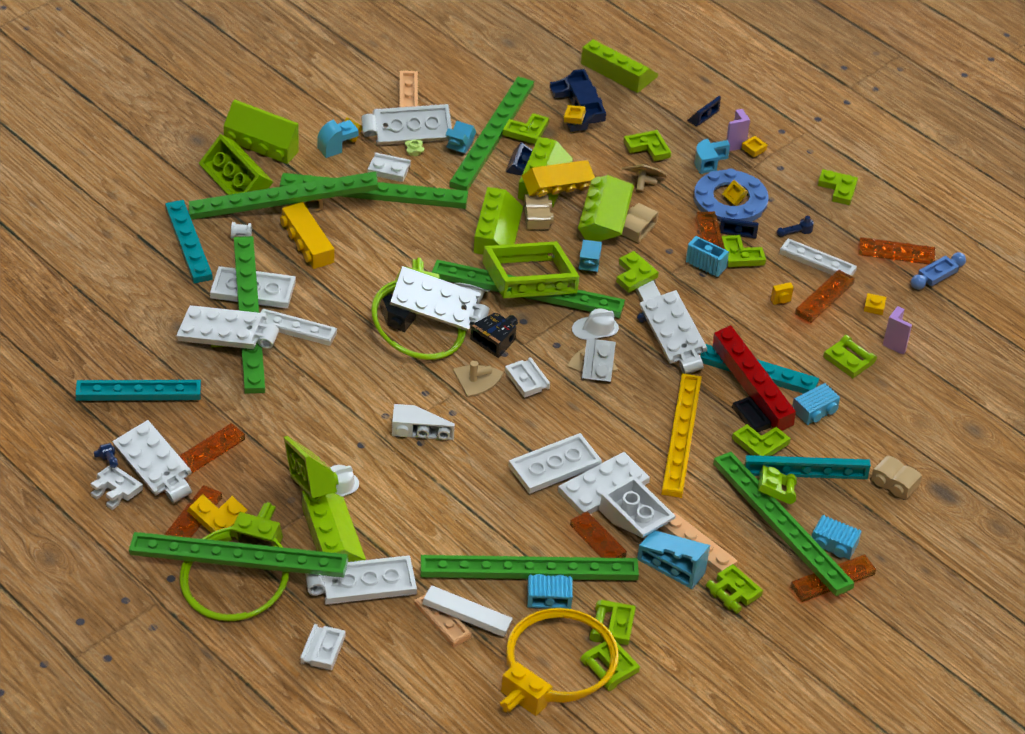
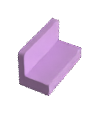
[726,109,750,152]
[883,306,912,354]

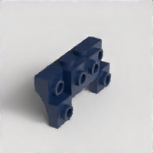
[549,69,606,132]

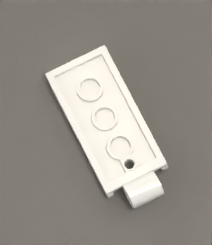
[361,104,452,145]
[390,266,490,331]
[640,290,707,374]
[176,305,279,349]
[112,420,192,504]
[305,555,417,604]

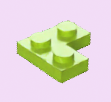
[503,113,549,144]
[623,130,671,161]
[818,169,858,206]
[721,235,766,267]
[616,251,659,293]
[732,424,791,456]

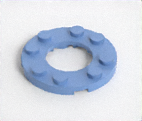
[694,169,768,222]

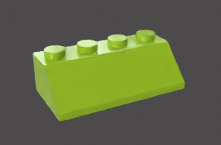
[581,39,658,93]
[223,99,299,164]
[199,134,273,195]
[518,137,573,207]
[578,175,634,242]
[474,187,523,255]
[284,436,339,498]
[302,491,366,562]

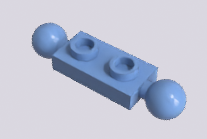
[911,252,966,290]

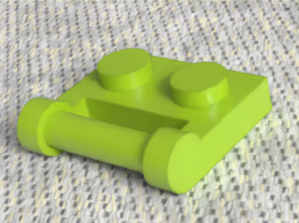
[823,335,877,378]
[758,465,797,504]
[589,600,636,645]
[580,641,640,691]

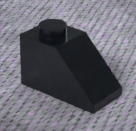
[380,294,416,332]

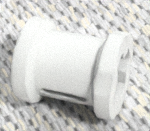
[231,222,252,239]

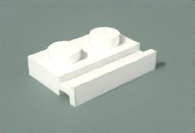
[368,152,411,182]
[582,338,616,382]
[505,357,550,398]
[300,624,346,670]

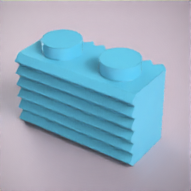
[686,236,729,277]
[792,383,840,425]
[812,515,862,560]
[527,574,573,609]

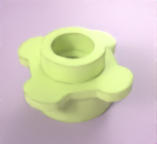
[405,139,424,156]

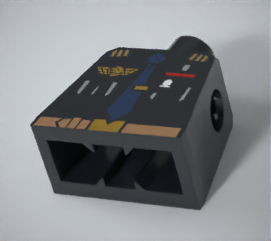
[470,313,518,358]

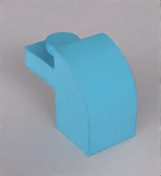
[317,119,359,158]
[446,121,477,153]
[694,139,730,174]
[579,240,602,272]

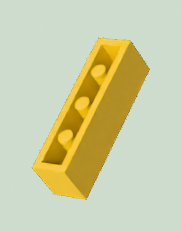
[522,160,595,197]
[280,202,334,269]

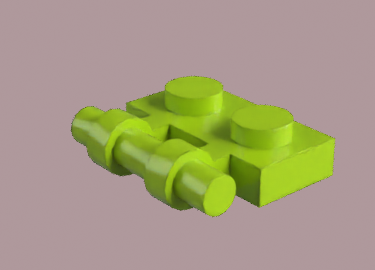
[706,564,763,613]

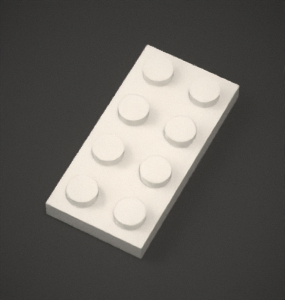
[210,266,296,308]
[508,433,602,494]
[558,452,650,518]

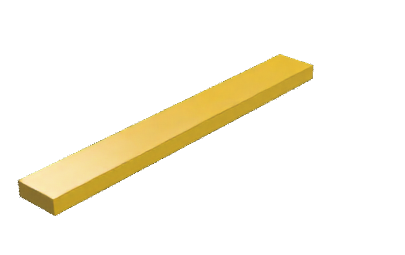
[661,373,702,498]

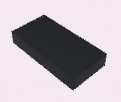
[732,397,771,432]

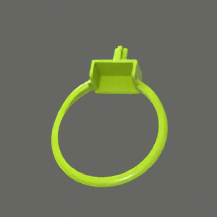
[371,257,466,360]
[180,502,290,621]

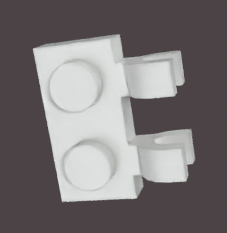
[91,466,143,510]

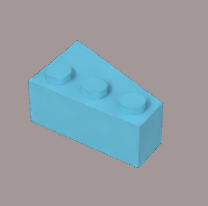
[637,530,710,589]

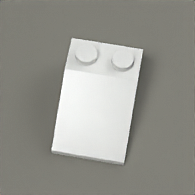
[599,475,675,538]

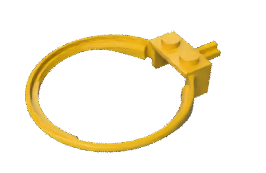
[500,608,619,716]

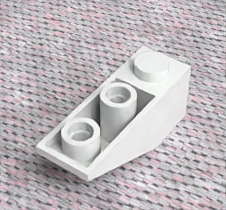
[392,404,455,440]

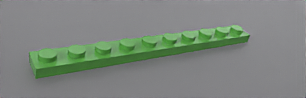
[450,77,534,191]
[189,171,379,220]
[280,173,468,209]
[234,236,265,394]
[432,260,625,318]
[713,452,854,596]
[129,532,348,578]
[421,555,639,580]

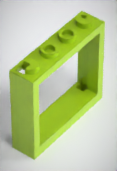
[482,241,580,298]

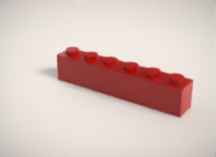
[713,325,796,431]

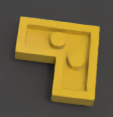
[187,494,248,533]

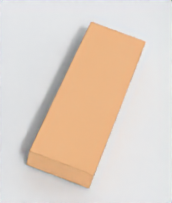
[414,594,471,648]

